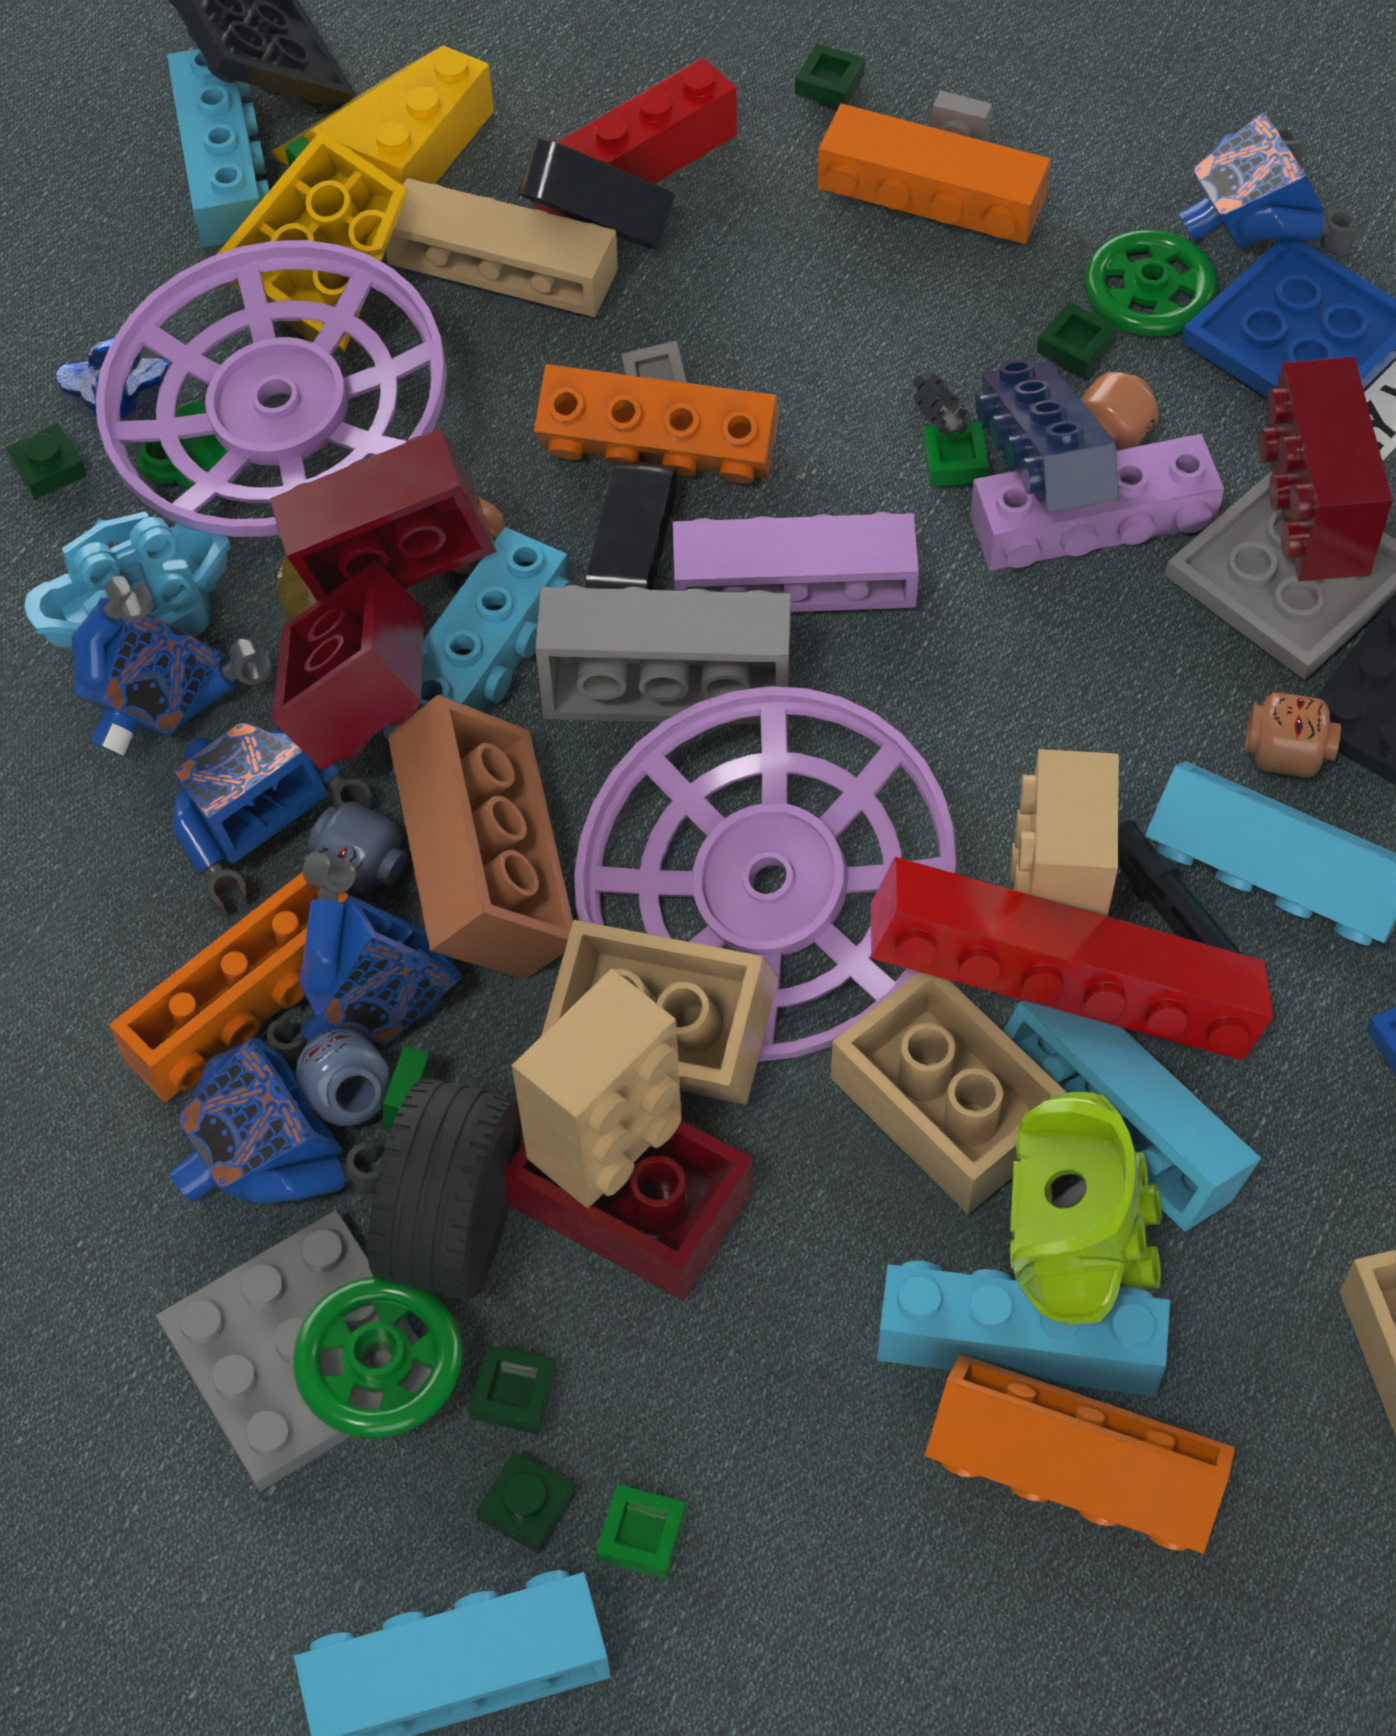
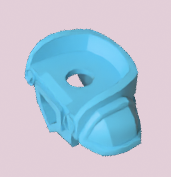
[24,511,231,651]

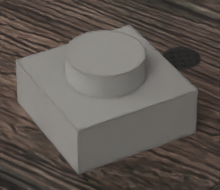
[932,90,992,142]
[621,340,687,383]

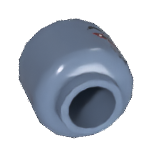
[308,802,407,895]
[296,1029,391,1126]

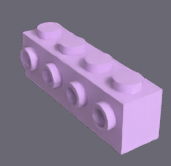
[970,434,1224,571]
[673,512,919,612]

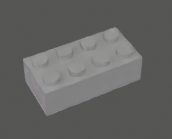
[535,585,791,726]

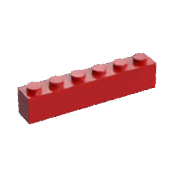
[871,857,1273,1061]

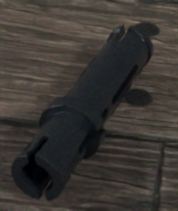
[1118,820,1243,955]

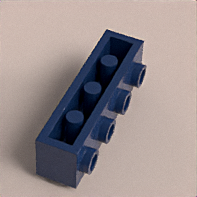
[975,360,1119,514]

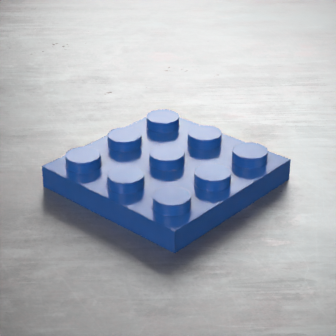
[1181,237,1396,398]

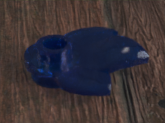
[56,337,170,418]

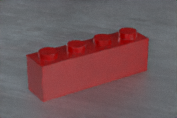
[533,57,737,221]

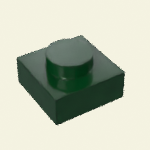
[795,43,865,108]
[1037,302,1118,377]
[6,423,87,500]
[468,1344,557,1435]
[476,1451,576,1554]

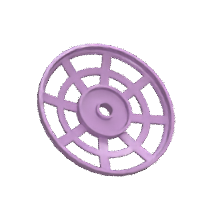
[96,240,447,537]
[574,686,959,1062]

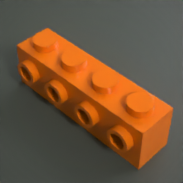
[817,104,1051,244]
[534,364,780,484]
[109,872,349,1103]
[925,1353,1235,1554]

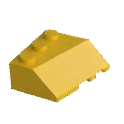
[272,46,494,185]
[217,130,408,352]

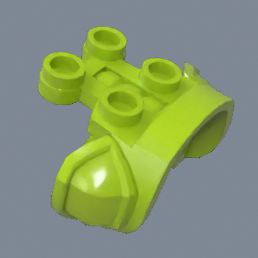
[1010,1092,1162,1325]

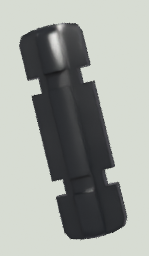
[912,374,968,436]

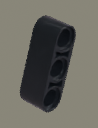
[518,138,676,249]
[586,459,677,590]

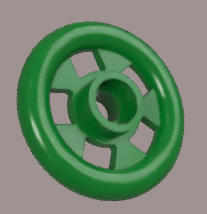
[1084,229,1218,337]
[293,1276,463,1439]

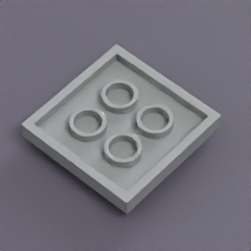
[1165,471,1396,680]
[155,1210,431,1492]

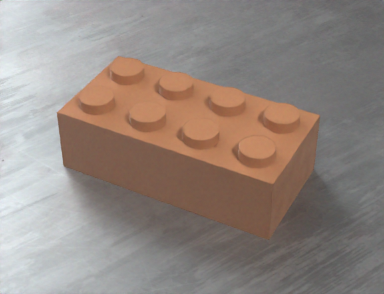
[387,695,573,979]

